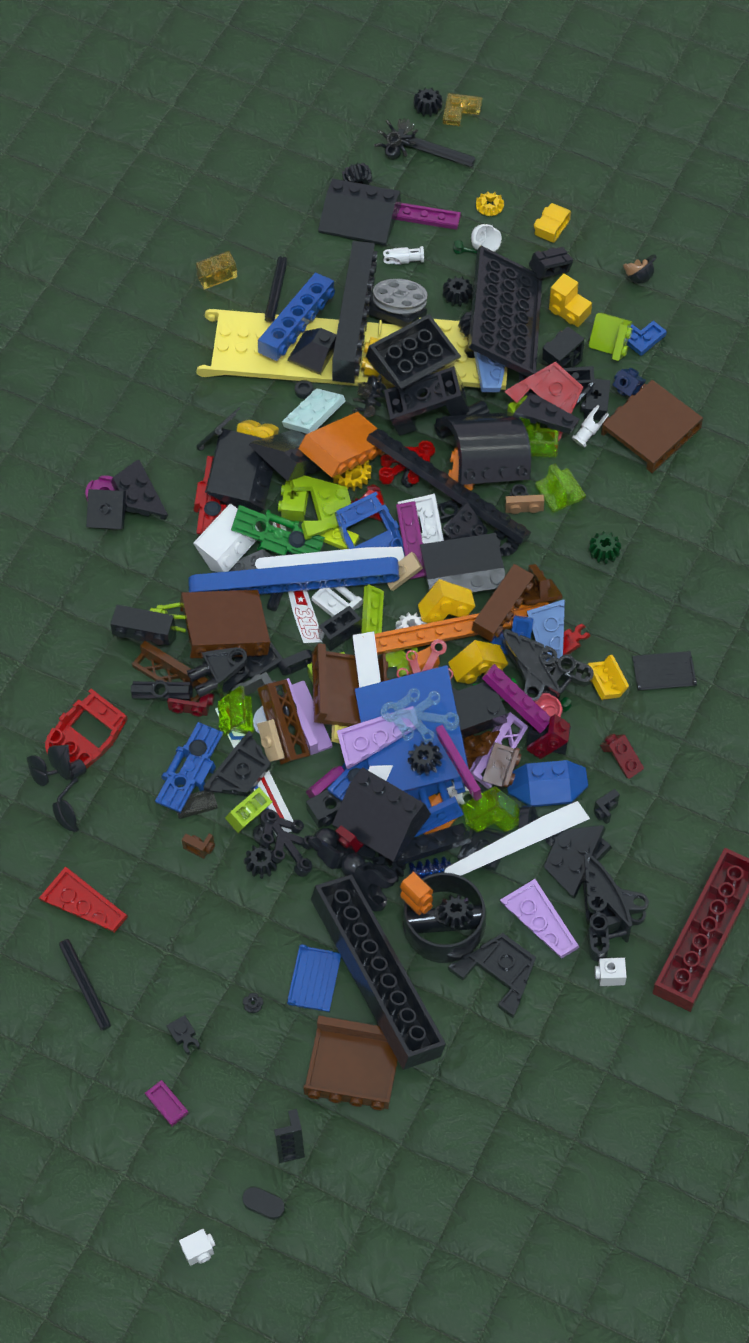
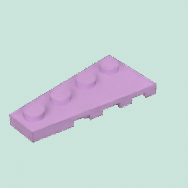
[337,706,420,769]
[500,879,579,959]

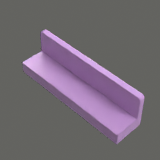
[282,678,332,755]

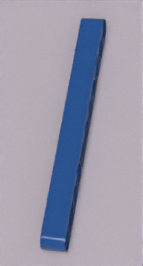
[188,557,400,594]

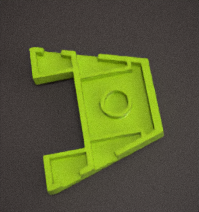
[289,475,351,540]

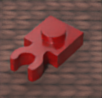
[563,624,591,655]

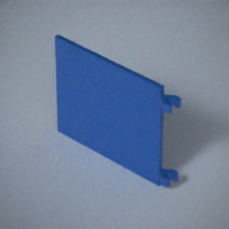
[355,665,469,794]

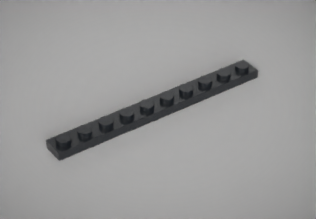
[367,429,531,545]

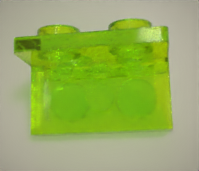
[535,463,586,512]
[218,686,254,737]

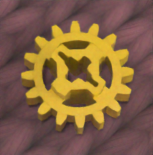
[333,460,372,491]

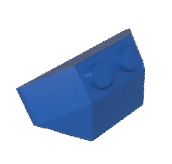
[507,760,588,807]

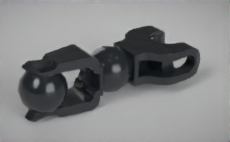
[308,828,397,911]

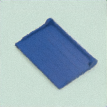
[287,944,341,1012]

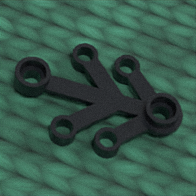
[260,809,312,877]

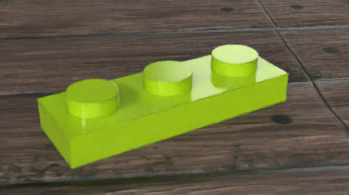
[361,584,384,634]

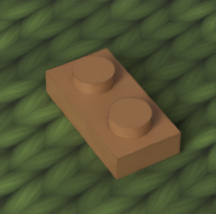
[505,495,544,514]

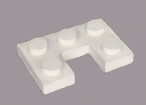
[398,494,444,544]

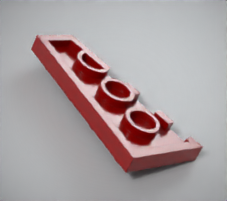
[39,866,128,933]

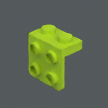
[589,313,633,361]

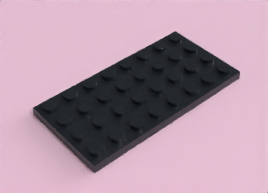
[468,245,542,377]

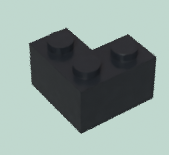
[542,327,585,368]

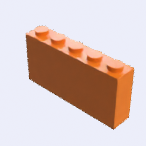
[298,412,385,477]

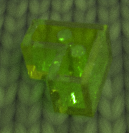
[521,417,559,457]
[462,786,519,833]

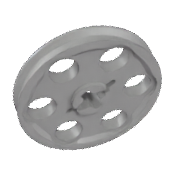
[373,279,427,314]

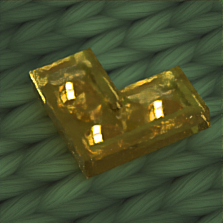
[443,93,482,126]

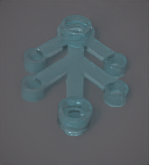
[381,688,460,743]

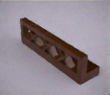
[132,641,208,702]
[257,679,310,765]

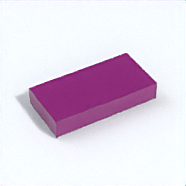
[306,766,345,798]
[145,1080,189,1127]

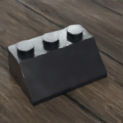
[110,605,176,645]

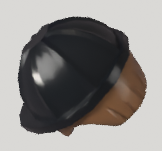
[623,254,657,283]

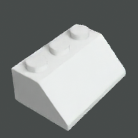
[193,504,259,572]

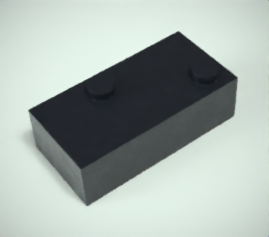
[453,682,507,738]

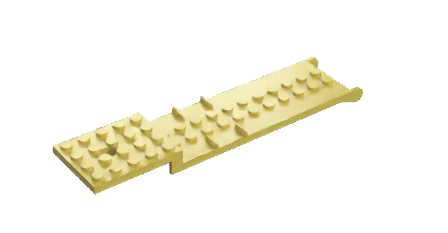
[196,309,508,390]

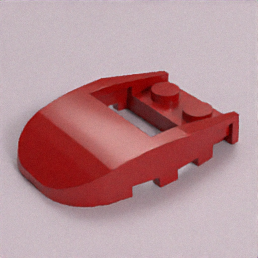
[45,689,128,769]

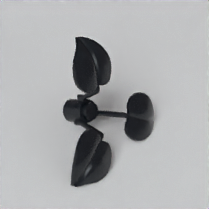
[27,745,86,832]

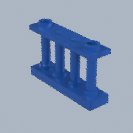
[406,781,464,838]

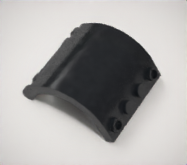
[436,412,531,485]

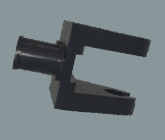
[187,647,250,699]

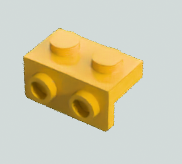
[587,655,629,700]

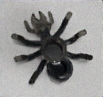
[374,118,418,159]
[352,375,386,418]

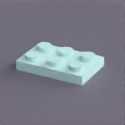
[282,388,346,434]

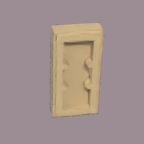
[387,552,423,591]
[257,719,284,762]

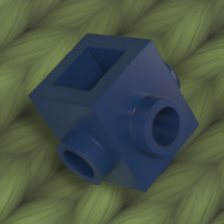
[613,368,646,397]

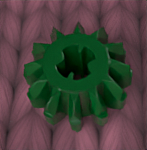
[588,531,621,564]

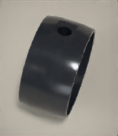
[403,873,486,963]

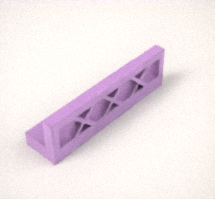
[469,712,528,789]

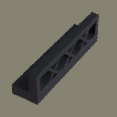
[274,1109,305,1163]

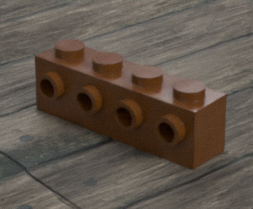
[472,564,534,642]

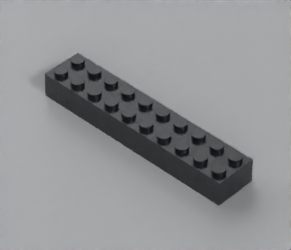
[311,874,446,1070]

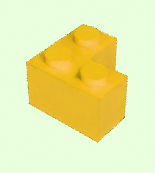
[549,274,592,327]
[418,579,475,623]
[448,640,508,684]

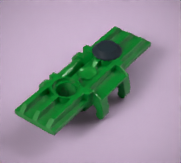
[231,505,325,556]

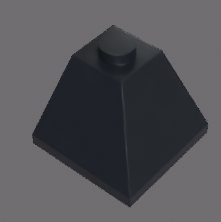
[288,328,337,375]

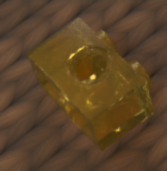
[196,251,237,289]

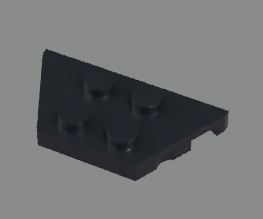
[111,460,168,520]
[204,731,271,796]
[544,825,606,899]

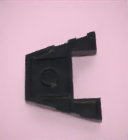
[448,933,536,1018]

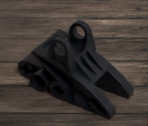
[502,629,594,702]
[583,854,649,962]

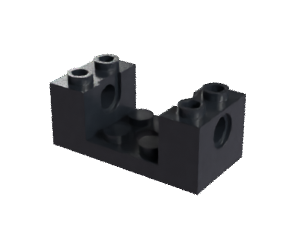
[384,366,470,436]

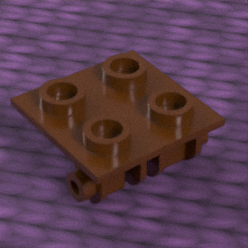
[463,730,500,769]

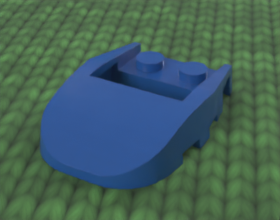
[335,492,405,557]

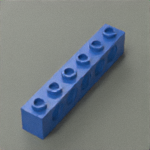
[258,273,335,361]

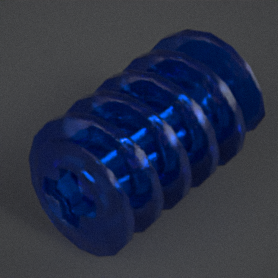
[409,856,451,879]

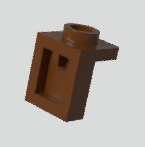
[182,833,215,859]

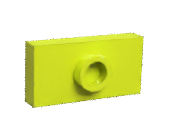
[317,528,359,550]

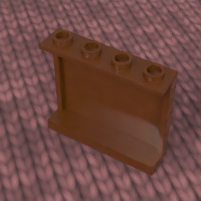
[601,380,703,473]
[179,590,270,658]
[312,643,389,727]
[304,1016,398,1111]

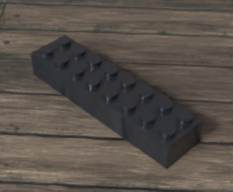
[332,241,378,383]

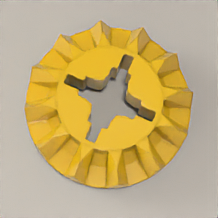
[476,191,504,216]

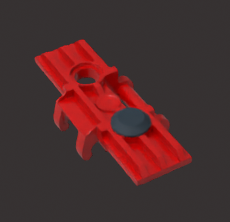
[194,456,228,535]

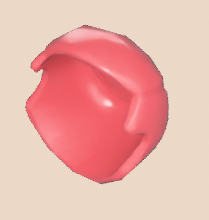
[535,693,563,717]

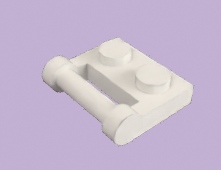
[312,587,363,617]

